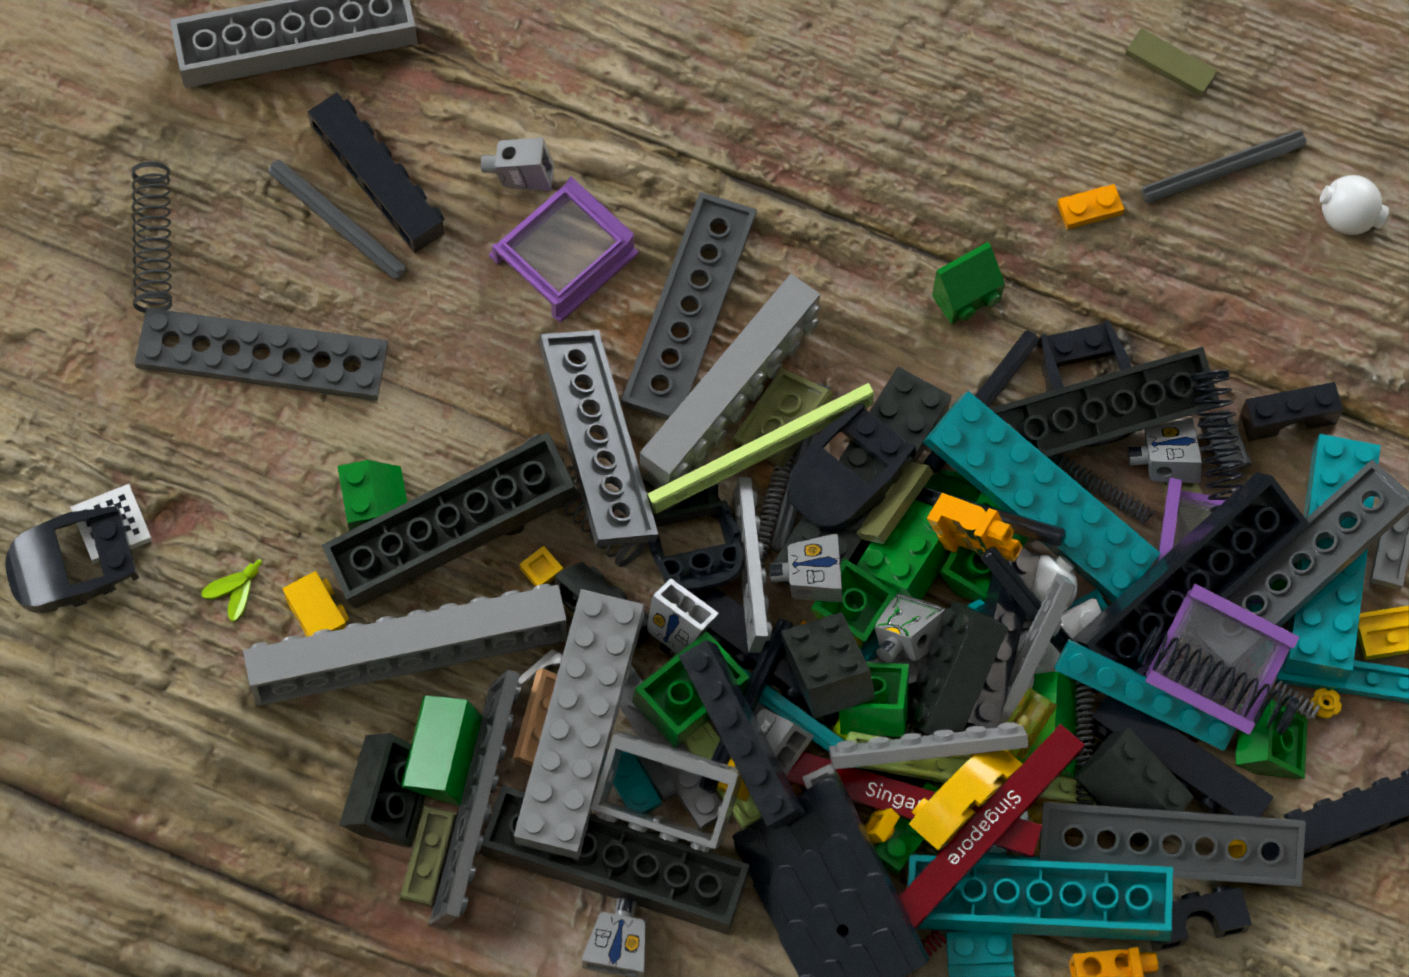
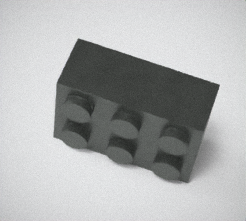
[781,612,876,719]

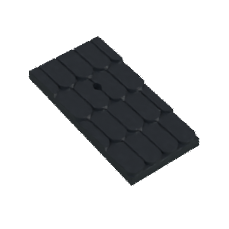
[732,771,930,977]

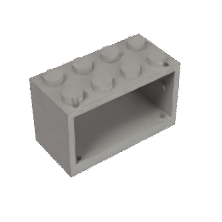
[591,732,742,852]

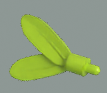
[201,559,262,622]

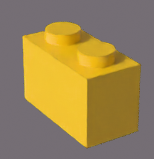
[282,571,349,637]

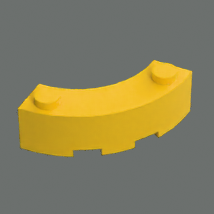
[909,750,1022,850]

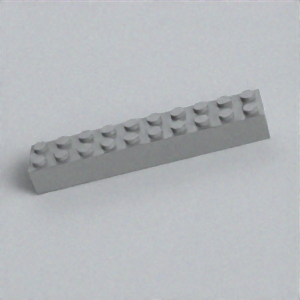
[243,584,567,706]

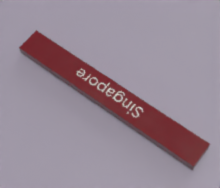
[899,724,1085,930]
[786,752,1043,858]

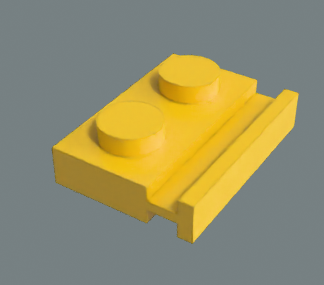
[1357,605,1409,660]

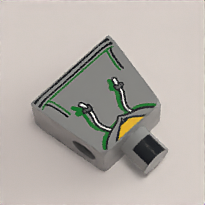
[875,593,946,663]

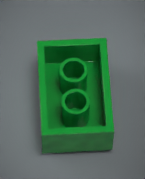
[856,500,950,600]
[632,631,749,748]

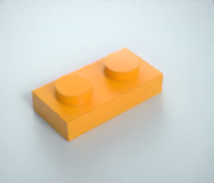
[1057,184,1124,230]

